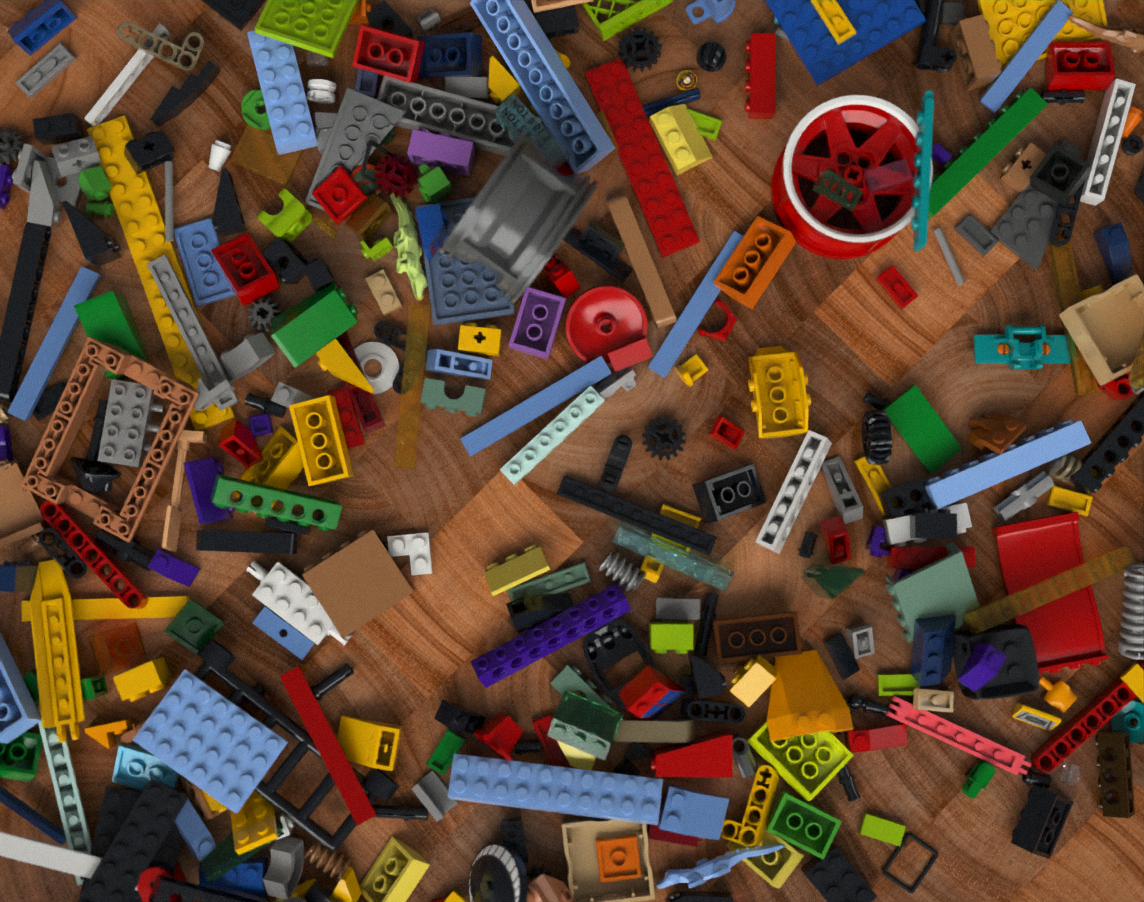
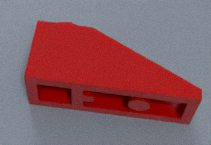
[844,723,908,753]

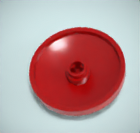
[565,285,647,367]

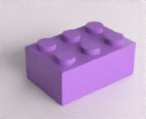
[407,128,476,177]
[508,287,566,360]

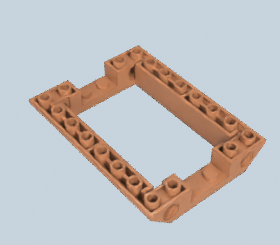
[21,337,200,543]

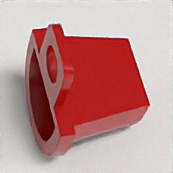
[473,711,523,761]

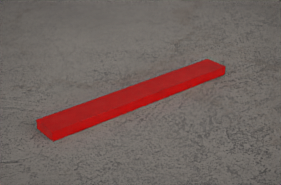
[280,666,377,826]

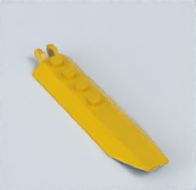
[29,560,85,743]

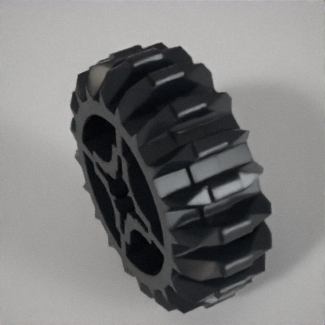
[861,409,892,465]

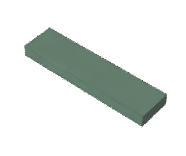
[507,562,591,601]

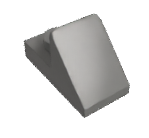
[194,378,236,411]

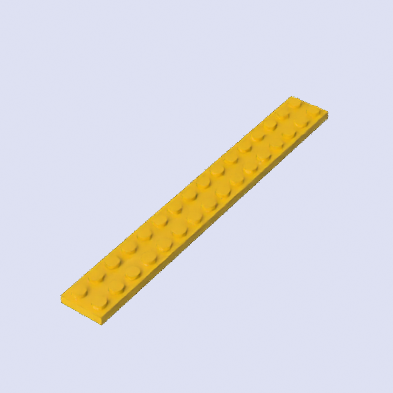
[87,115,236,431]

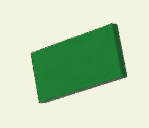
[882,384,963,474]

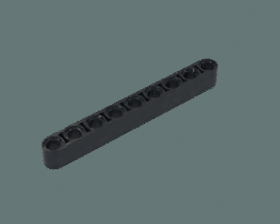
[0,222,51,402]

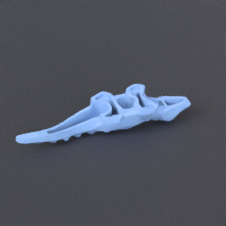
[656,843,785,889]

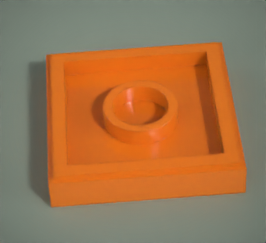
[595,834,642,883]

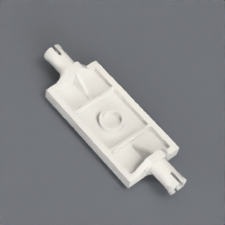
[246,560,352,646]

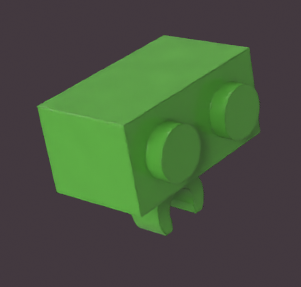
[418,163,453,203]

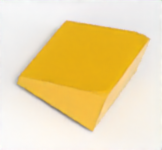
[638,553,666,583]

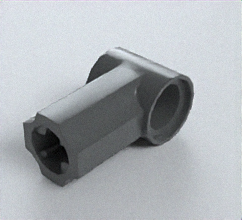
[732,734,758,778]

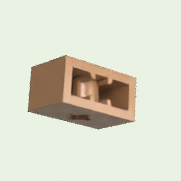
[1000,142,1047,193]

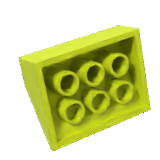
[746,721,854,802]

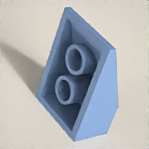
[658,783,729,840]

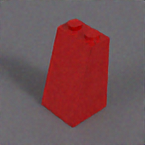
[650,729,732,778]

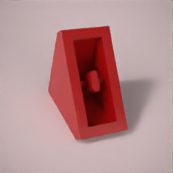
[707,415,745,450]

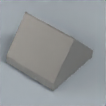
[415,8,441,33]

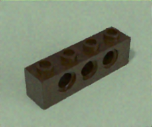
[1095,729,1135,818]

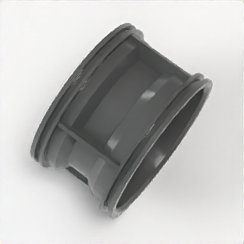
[439,129,598,305]

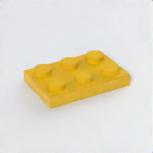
[230,791,278,855]

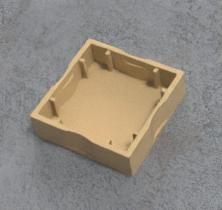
[1059,274,1144,386]
[561,817,655,902]

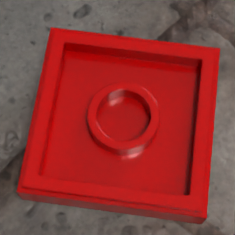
[311,166,368,225]

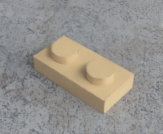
[365,270,402,316]
[913,688,954,713]

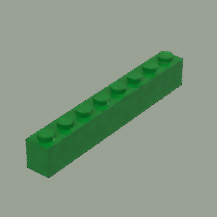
[928,88,1048,221]

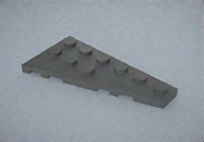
[305,87,406,210]
[989,139,1081,271]

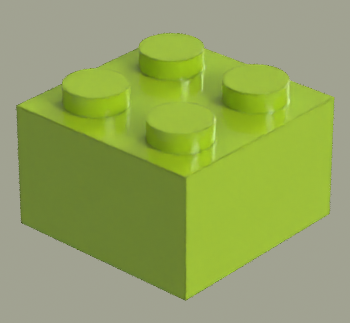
[649,622,693,654]

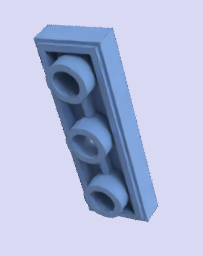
[253,606,315,660]

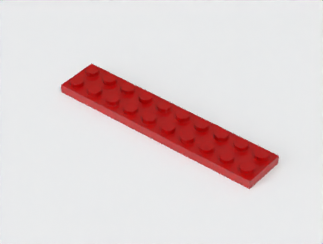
[584,58,700,258]

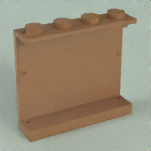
[0,459,49,548]
[302,529,414,638]

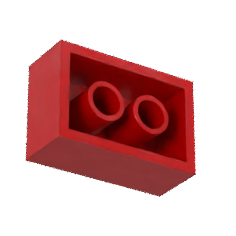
[352,25,426,83]

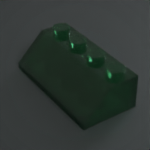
[802,564,865,600]

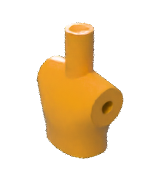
[1039,676,1078,713]

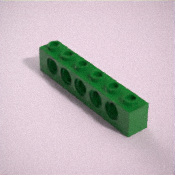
[211,474,342,531]

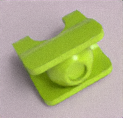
[256,188,313,242]

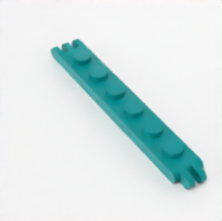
[911,91,934,251]

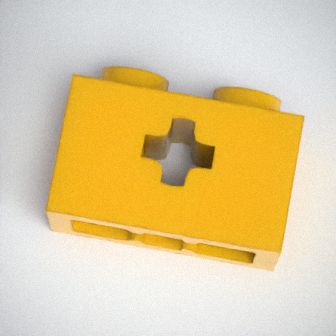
[458,323,502,356]

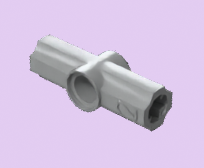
[993,471,1054,522]

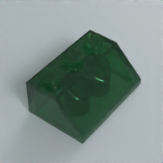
[547,691,624,760]

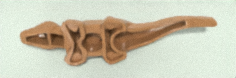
[1068,15,1144,53]

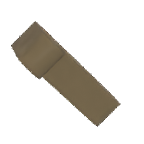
[116,22,204,70]
[611,717,696,743]

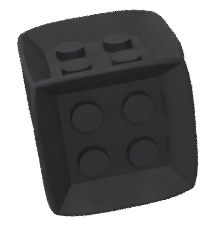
[953,623,1040,700]

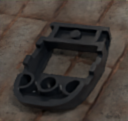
[583,619,656,711]

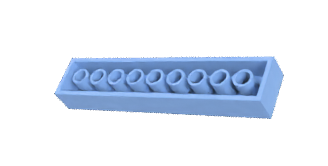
[470,0,615,174]
[448,754,663,825]

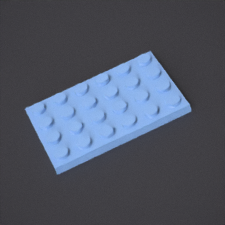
[133,669,288,814]

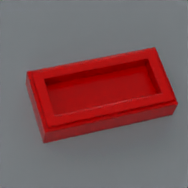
[607,337,653,372]

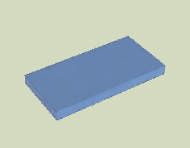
[174,217,236,307]

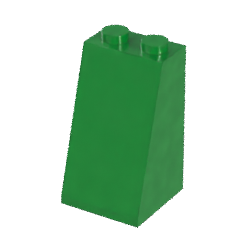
[271,282,359,367]
[74,290,150,380]

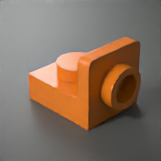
[349,0,372,24]

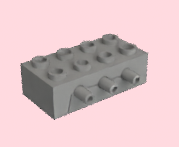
[97,379,165,468]

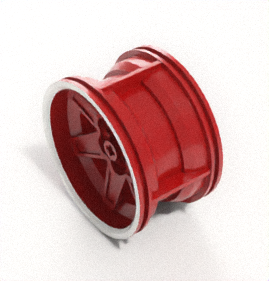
[771,95,933,260]

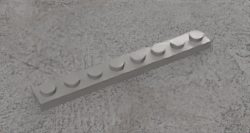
[147,255,240,411]

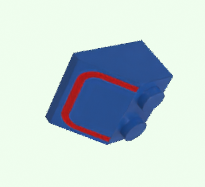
[415,204,450,260]

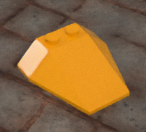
[766,650,853,742]

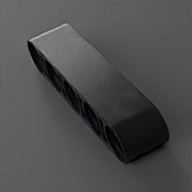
[196,530,298,554]

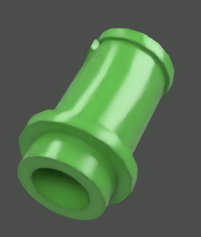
[86,201,114,218]

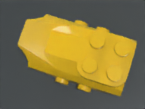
[748,346,811,438]

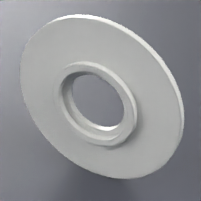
[354,342,399,394]

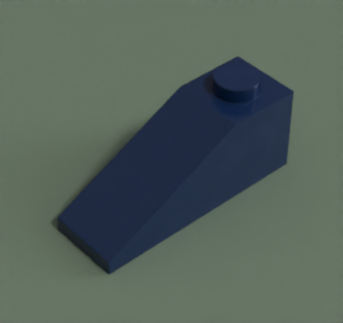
[1093,222,1134,285]

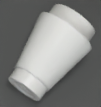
[208,140,231,172]

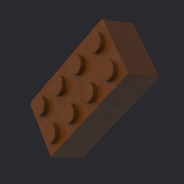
[713,611,802,663]

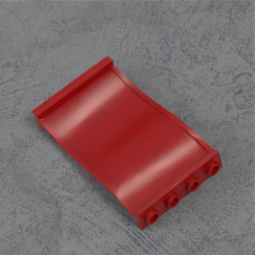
[991,512,1109,676]

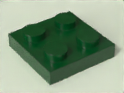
[164,597,224,655]

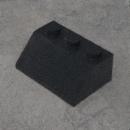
[1010,785,1074,859]

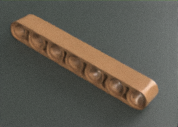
[605,193,677,329]

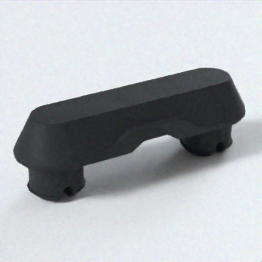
[600,435,632,492]

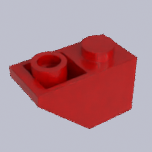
[542,252,581,298]

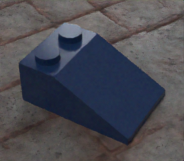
[417,32,482,78]

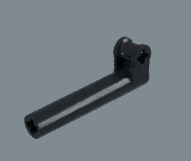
[915,0,956,73]

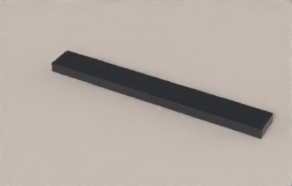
[557,475,717,556]

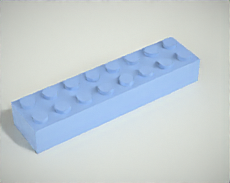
[923,419,1091,510]

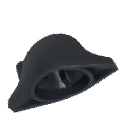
[69,457,122,493]

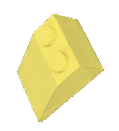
[725,814,805,889]

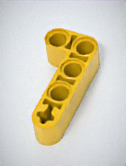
[721,765,780,847]

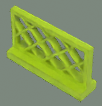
[582,0,673,41]

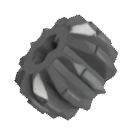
[247,297,283,332]

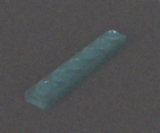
[612,523,734,592]

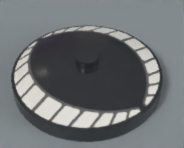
[468,843,528,902]

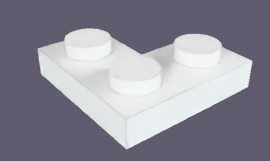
[387,532,433,576]

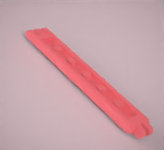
[885,696,1031,776]

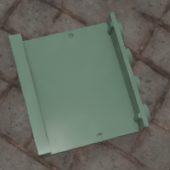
[885,542,983,644]

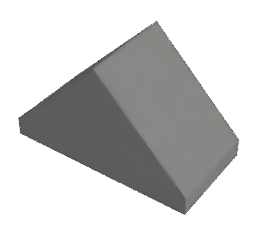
[845,622,875,659]

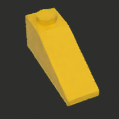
[316,338,375,393]

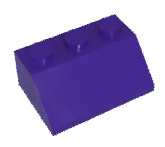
[184,457,235,524]

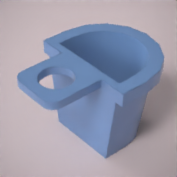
[686,0,735,25]

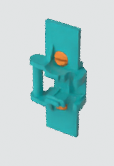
[973,324,1073,370]

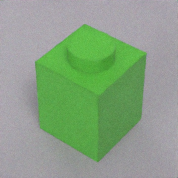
[77,166,112,201]

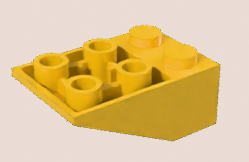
[337,715,403,771]

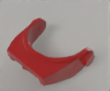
[698,299,737,341]

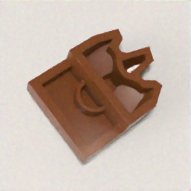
[966,413,1026,455]

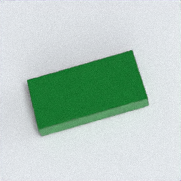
[426,728,466,776]

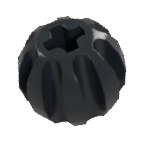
[696,42,727,72]

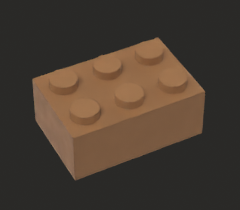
[949,14,1001,92]

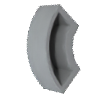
[219,332,275,382]
[263,836,304,899]

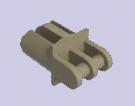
[1045,454,1082,483]

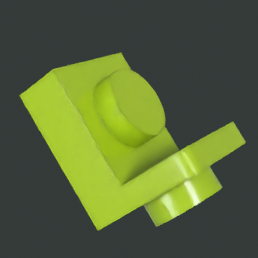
[360,237,394,262]

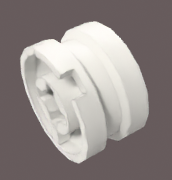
[307,79,337,104]

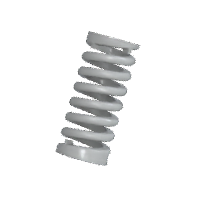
[1118,563,1144,660]

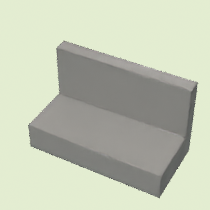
[411,770,458,822]

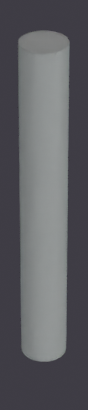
[933,227,965,286]

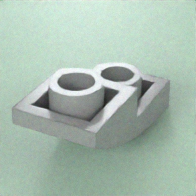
[445,77,489,99]
[656,597,701,620]

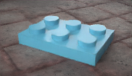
[112,742,179,791]

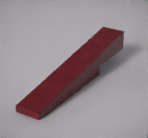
[336,331,386,434]

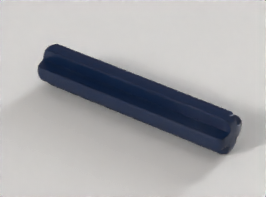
[643,88,701,116]

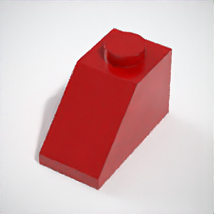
[218,419,263,469]
[820,515,851,565]

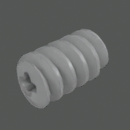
[599,550,646,592]

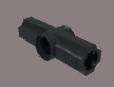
[95,529,155,571]

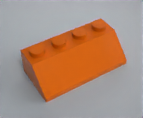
[713,216,796,309]

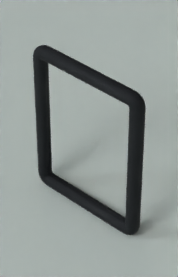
[361,140,393,190]
[882,833,938,893]

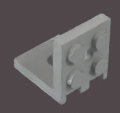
[12,143,82,207]

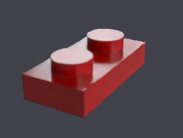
[876,265,918,310]

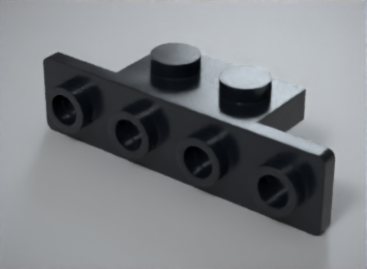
[563,221,632,282]

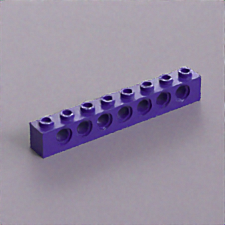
[470,583,632,688]

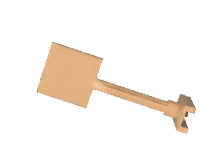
[162,430,208,553]

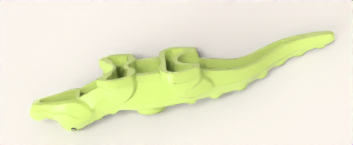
[390,193,428,301]

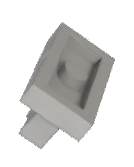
[593,367,637,399]

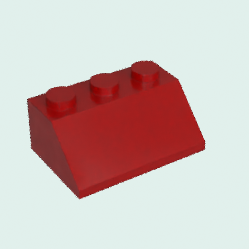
[1044,42,1116,90]

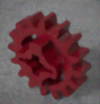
[374,153,418,198]

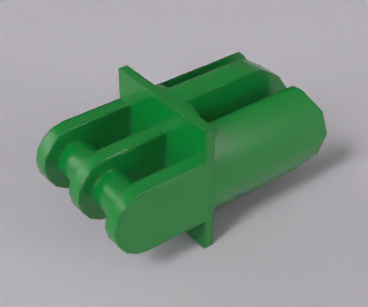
[962,760,995,798]

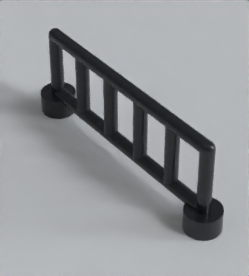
[193,638,400,851]

